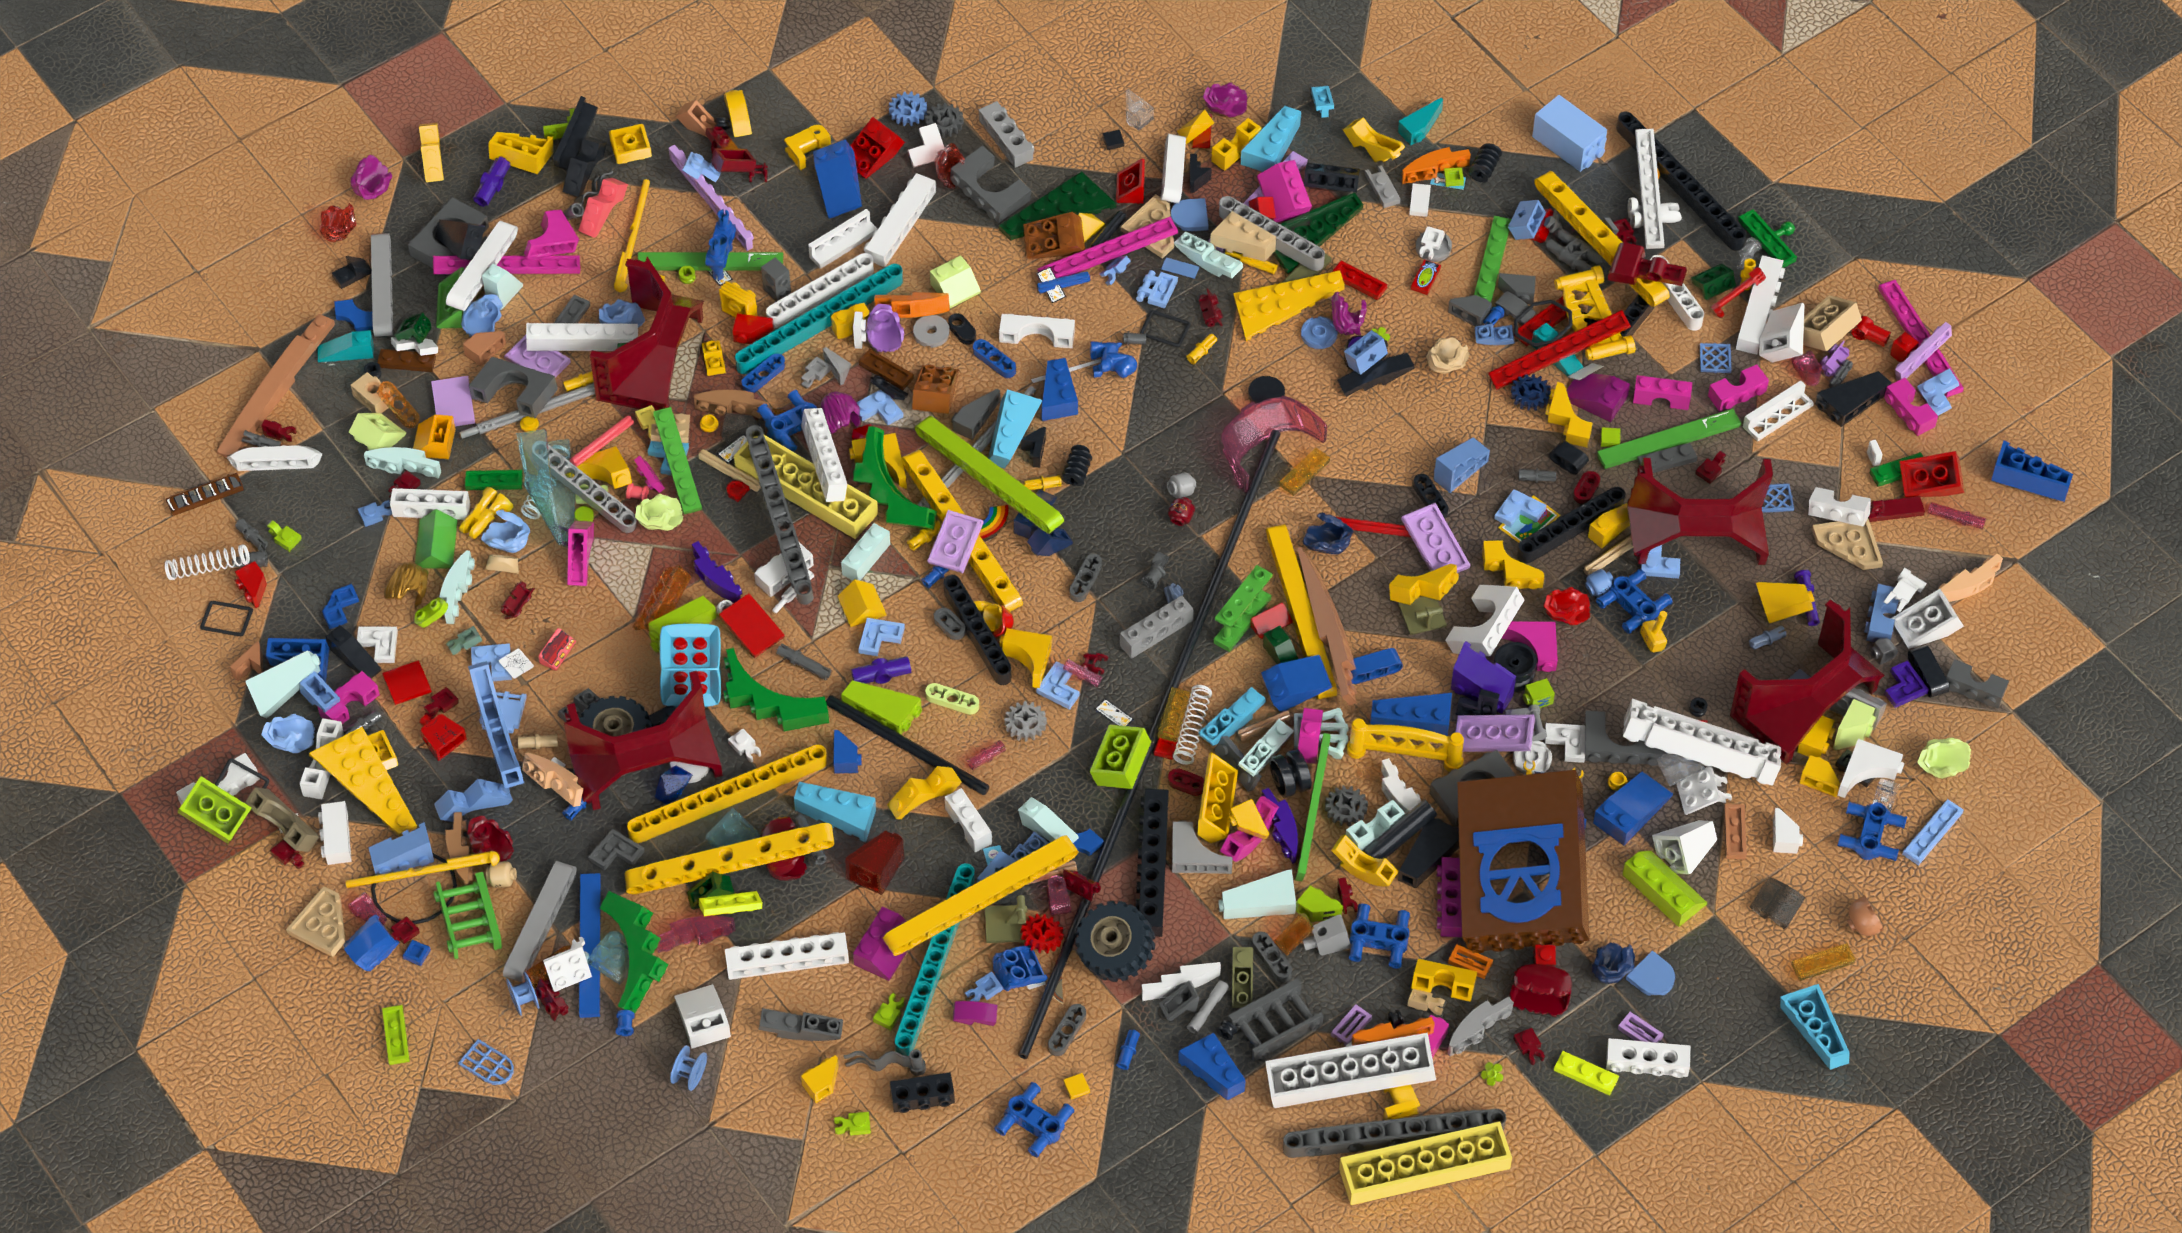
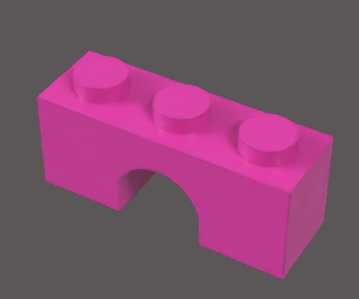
[1708,364,1769,412]
[1633,375,1692,410]
[1884,378,1938,436]
[317,671,380,724]

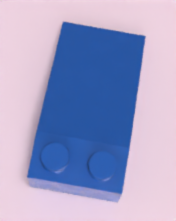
[813,139,862,219]
[1593,772,1673,846]

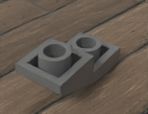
[1494,291,1536,326]
[558,688,600,722]

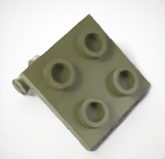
[1398,597,1447,635]
[985,895,1028,943]

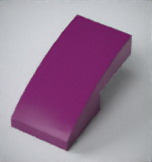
[953,1001,997,1026]

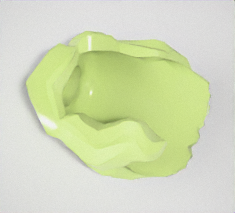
[635,494,683,531]
[1918,738,1971,779]

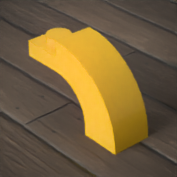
[724,90,752,137]
[1331,835,1399,887]

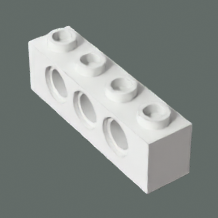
[390,488,471,520]
[1606,1038,1691,1078]

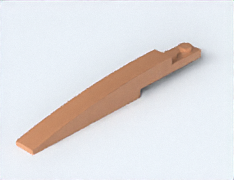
[217,314,335,458]
[1297,547,1357,706]

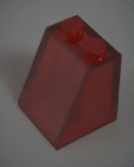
[845,830,904,895]

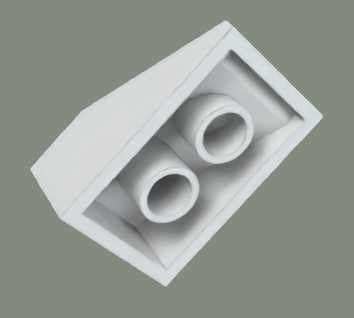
[1891,589,1964,649]

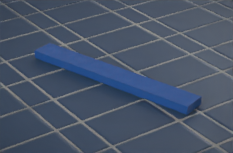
[579,873,601,1018]

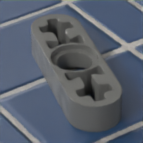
[1070,554,1102,602]
[1252,932,1292,982]
[1048,1004,1086,1056]

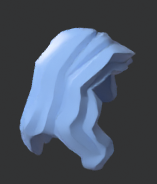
[481,510,530,553]
[262,714,315,753]

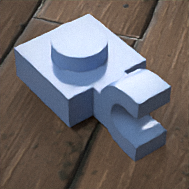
[1100,256,1131,286]

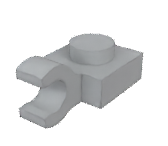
[801,357,831,389]

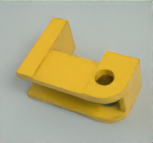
[784,125,831,170]
[1383,1085,1420,1120]

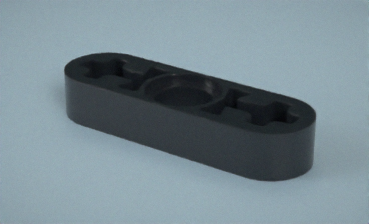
[1413,474,1449,519]

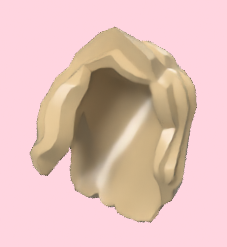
[1426,337,1469,374]

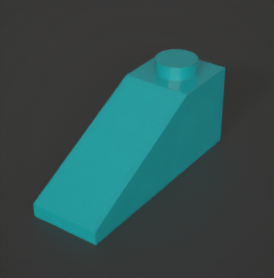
[1398,98,1443,145]
[1531,323,1583,377]
[318,330,374,363]

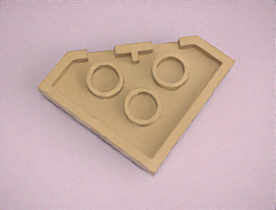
[1121,194,1174,259]
[1812,519,1883,570]
[286,886,345,957]

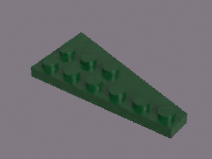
[999,171,1116,241]
[1273,192,1364,274]

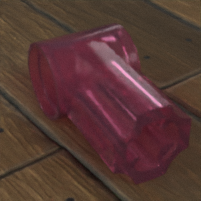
[348,892,387,926]

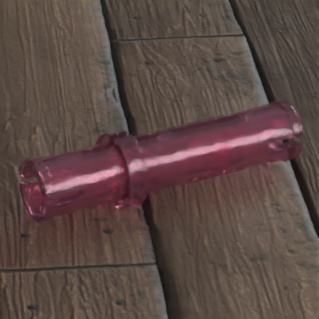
[1928,502,1986,530]

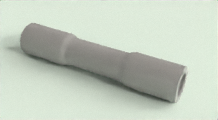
[1187,980,1229,1034]

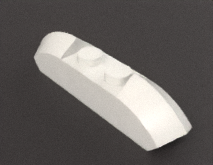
[227,445,322,471]

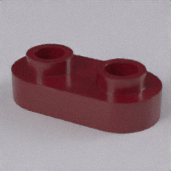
[1573,471,1601,504]
[1168,768,1205,796]

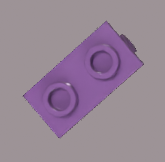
[1817,341,1849,377]

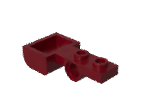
[705,127,756,172]
[1608,243,1687,286]

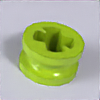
[679,266,696,284]

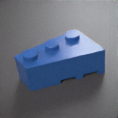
[1042,358,1078,421]

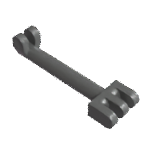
[1544,183,1575,237]

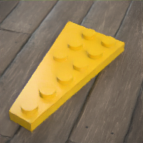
[1233,271,1344,341]
[309,727,417,837]

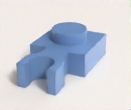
[358,500,392,527]
[965,971,1004,1002]

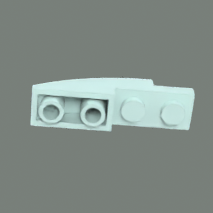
[1174,231,1243,278]
[364,447,441,478]
[439,550,475,624]
[1238,719,1294,777]

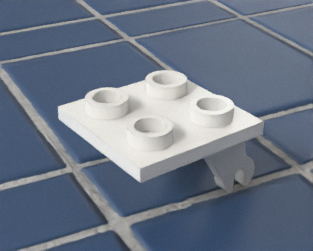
[1676,766,1732,815]
[543,937,592,992]

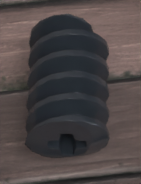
[1469,143,1502,183]
[1061,445,1093,486]

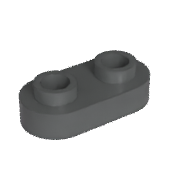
[934,608,966,640]

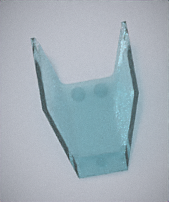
[516,429,575,548]

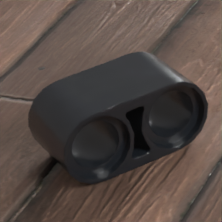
[1549,440,1589,475]

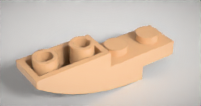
[1938,554,2003,602]
[522,753,583,807]

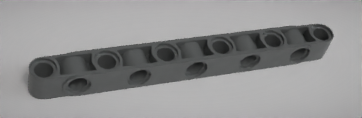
[746,425,814,605]
[1283,1109,1506,1158]

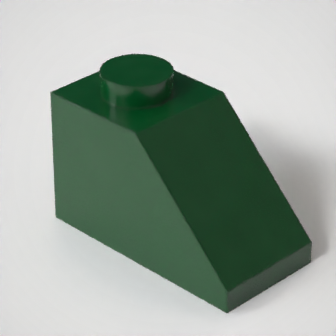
[1263,625,1299,664]
[687,872,734,910]

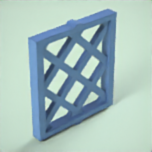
[1700,343,1731,373]
[1762,484,1794,513]

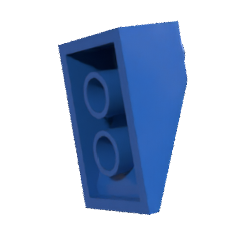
[1261,655,1332,712]

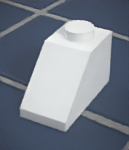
[1773,808,1803,854]

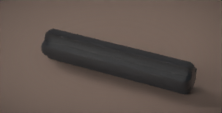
[1091,211,1126,247]

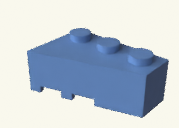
[1434,438,1490,493]
[368,822,434,875]

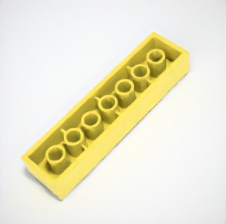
[734,435,878,539]
[1339,1121,1512,1205]

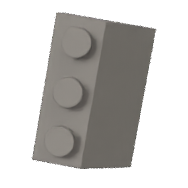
[1829,688,1887,730]

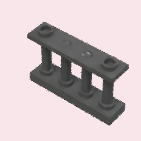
[1228,979,1323,1062]

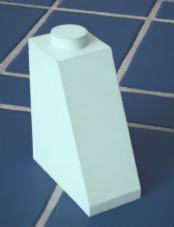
[482,264,523,310]

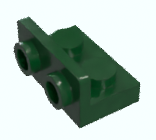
[1691,263,1736,300]
[395,312,432,344]

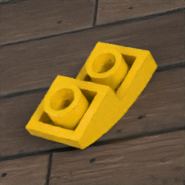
[702,340,726,376]

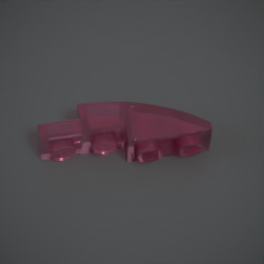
[656,915,736,953]

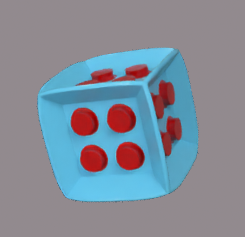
[660,624,721,707]

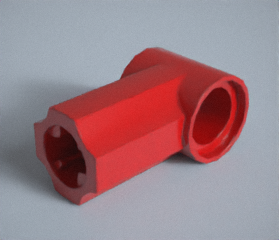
[1851,316,1891,347]

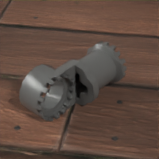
[1141,552,1169,589]

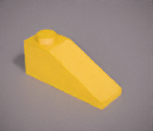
[1588,503,1630,549]

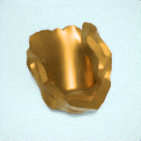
[384,562,429,606]

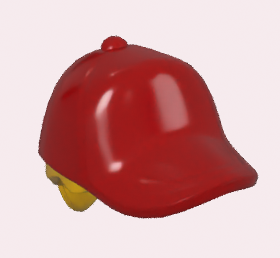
[973,601,1014,637]

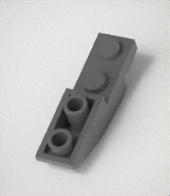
[758,1008,843,1041]

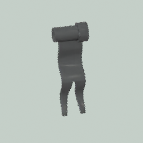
[563,171,613,221]
[844,1049,926,1076]

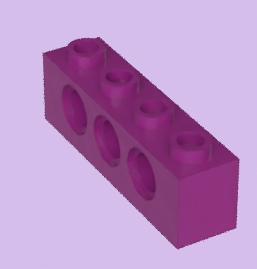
[1437,857,1462,937]

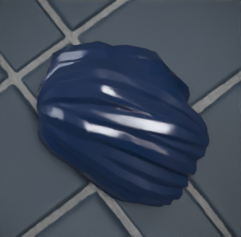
[1302,512,1354,555]
[1592,942,1635,984]

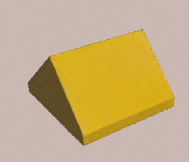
[837,579,886,627]

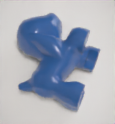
[1090,341,1137,378]

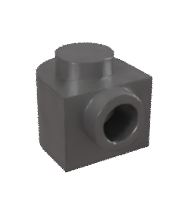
[1870,638,1898,665]

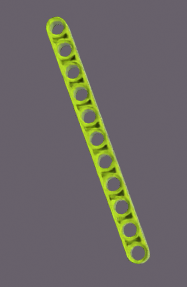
[915,416,1064,534]

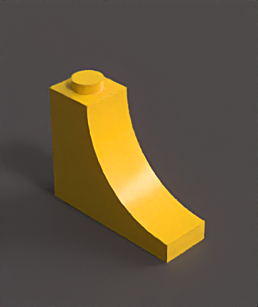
[849,433,907,489]
[566,446,632,489]
[1000,628,1052,688]

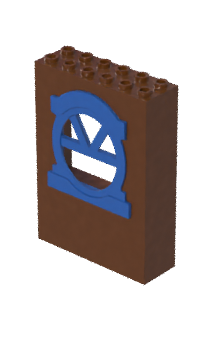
[1457,770,1590,954]

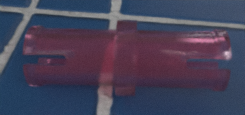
[1063,658,1102,687]
[967,740,1006,770]

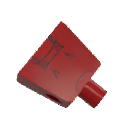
[419,714,467,761]

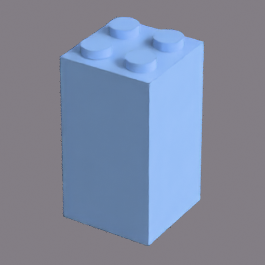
[1532,95,1607,172]

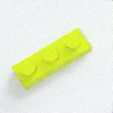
[699,891,762,916]
[1554,1051,1619,1096]

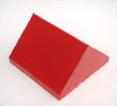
[1116,158,1145,204]

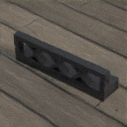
[553,96,598,171]

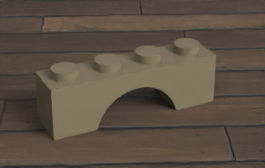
[245,787,320,852]

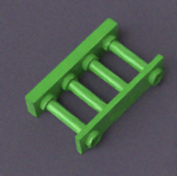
[1214,565,1273,652]
[433,872,502,959]

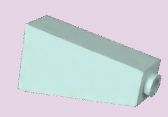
[245,651,321,718]
[1218,870,1296,919]

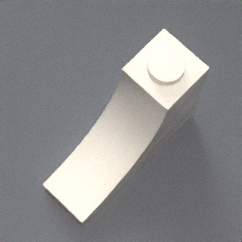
[1837,739,1905,798]

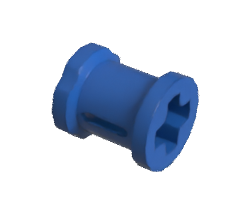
[615,1010,635,1036]

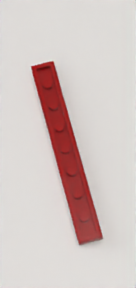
[1488,310,1630,390]

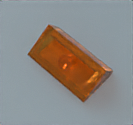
[1274,913,1314,956]

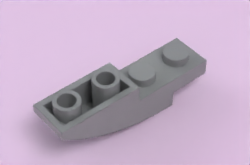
[1448,997,1513,1056]

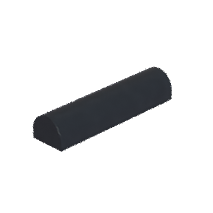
[1364,799,1438,859]

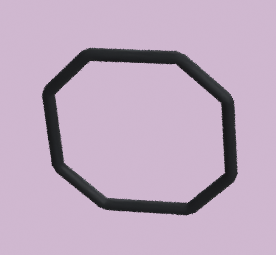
[1514,300,1572,347]

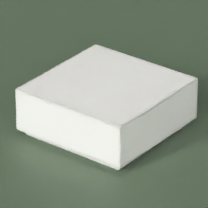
[1867,440,1883,466]

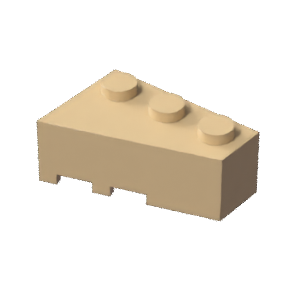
[1210,211,1276,262]

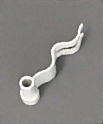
[1884,568,1927,612]

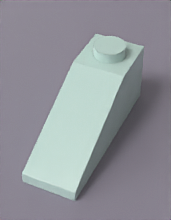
[1018,797,1079,843]

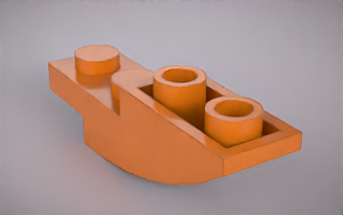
[1402,147,1471,184]
[874,292,950,318]
[1351,1017,1435,1046]

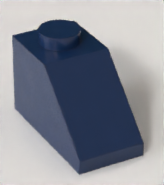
[1027,528,1073,556]

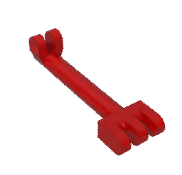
[1711,267,1766,318]

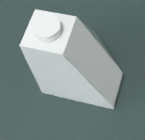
[1652,820,1717,874]

